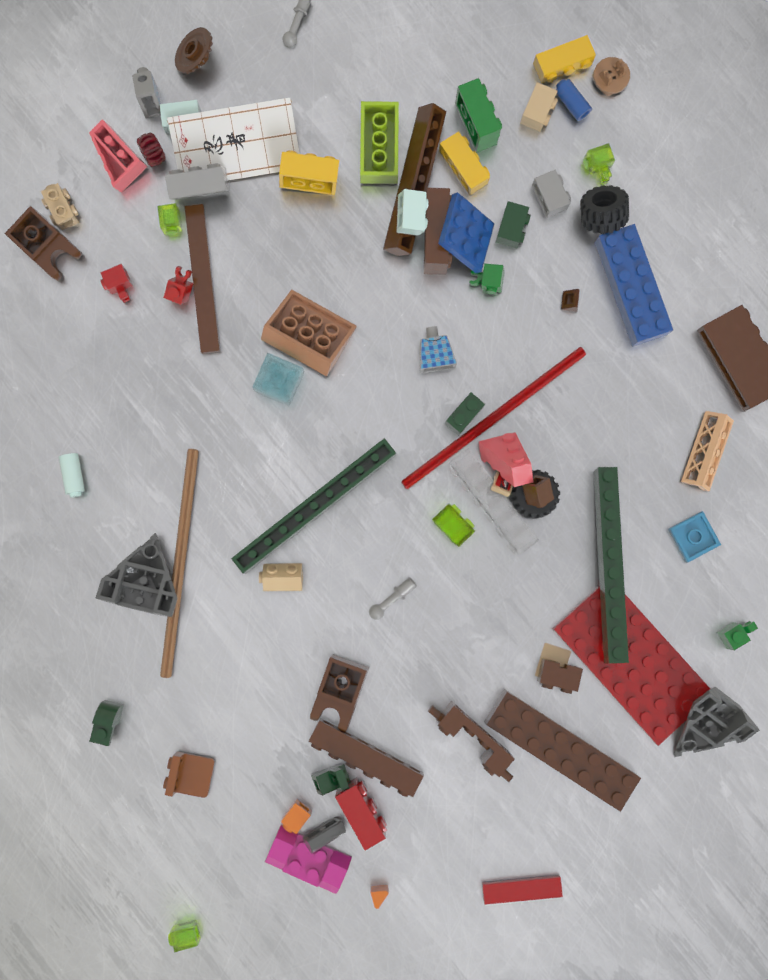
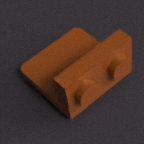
[163,751,215,798]

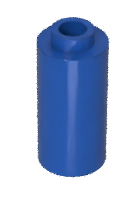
[556,79,593,121]

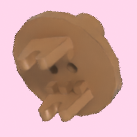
[592,57,630,96]

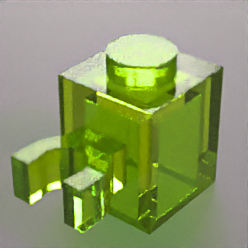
[583,143,615,183]

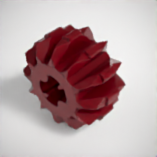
[137,132,166,167]

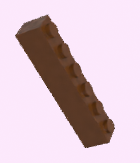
[308,718,424,797]

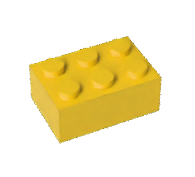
[279,150,339,195]

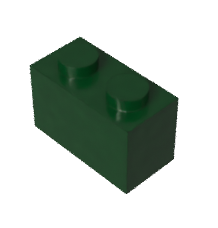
[496,201,531,248]
[445,392,485,436]

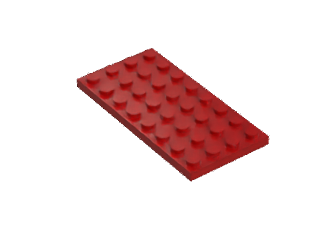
[552,586,710,746]

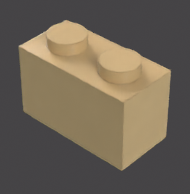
[520,82,558,132]

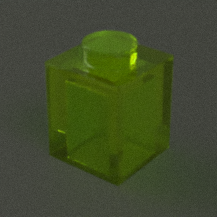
[157,203,183,235]
[168,920,201,953]

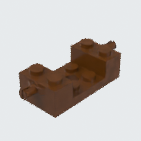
[428,701,515,782]

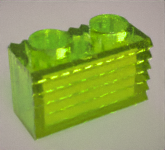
[432,504,475,548]

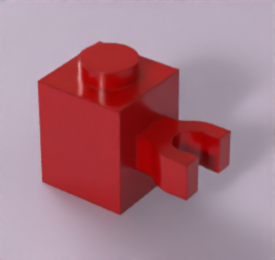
[100,264,133,303]
[163,266,193,305]

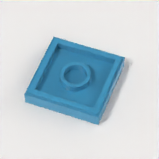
[668,511,721,563]

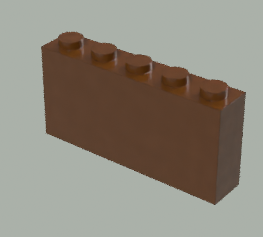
[697,305,768,411]

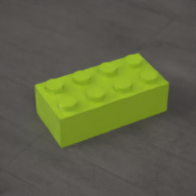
[360,101,399,184]

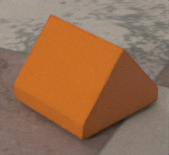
[370,885,389,909]

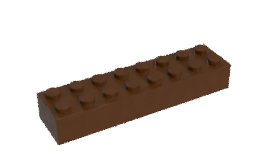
[484,689,641,812]

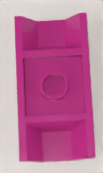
[265,825,352,894]

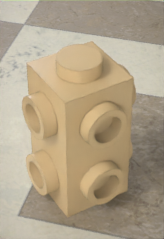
[41,183,79,231]
[259,563,303,591]

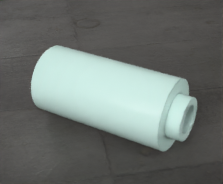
[59,453,85,498]

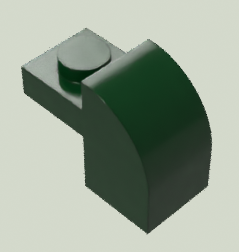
[89,700,124,746]
[311,764,351,796]

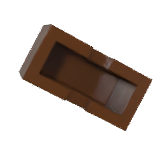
[537,658,583,694]

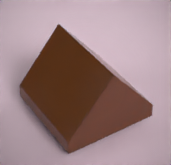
[561,289,580,312]

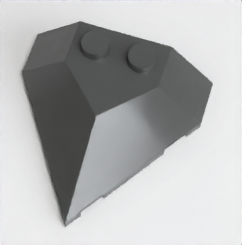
[95,533,178,617]
[674,687,760,757]

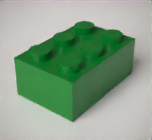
[455,78,502,153]

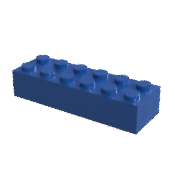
[594,224,673,347]

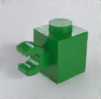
[469,263,505,294]
[717,621,758,651]

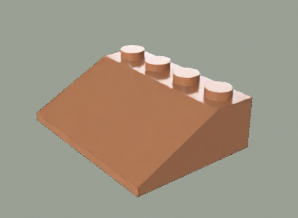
[261,289,357,376]

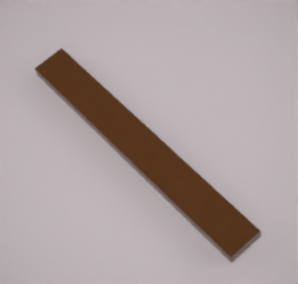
[184,204,221,354]

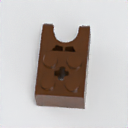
[4,206,83,281]
[310,654,370,732]

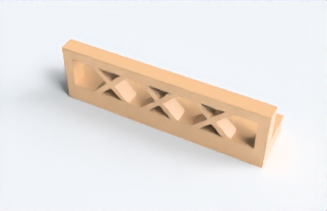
[681,411,734,491]

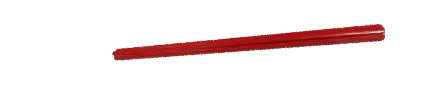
[402,347,586,489]

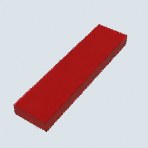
[482,875,563,905]

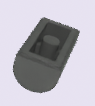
[303,818,346,853]

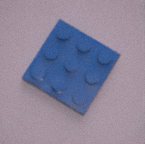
[438,192,495,273]

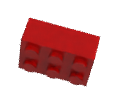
[335,777,387,851]

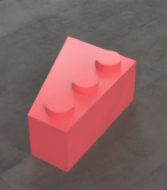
[89,119,148,193]
[478,432,533,487]

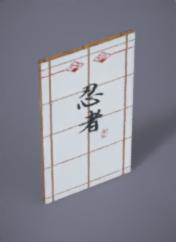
[167,98,300,181]

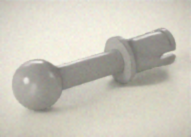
[282,0,311,47]
[369,577,417,620]

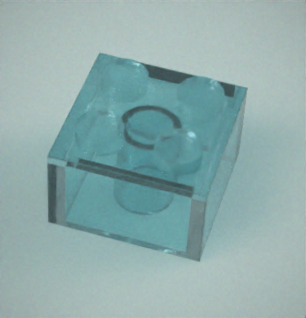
[252,353,304,406]

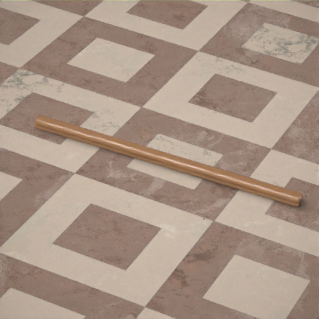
[160,449,198,678]

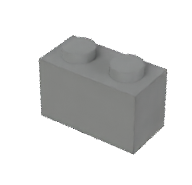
[532,169,571,218]

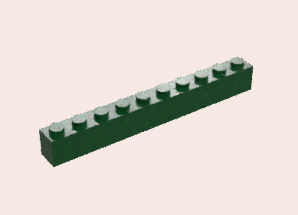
[231,438,396,574]
[594,467,629,664]

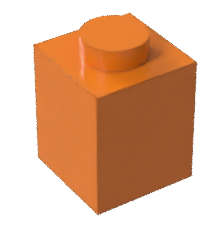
[281,799,312,834]

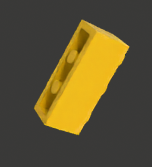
[533,35,596,83]
[439,131,490,196]

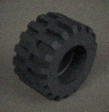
[580,185,629,234]
[509,469,560,519]

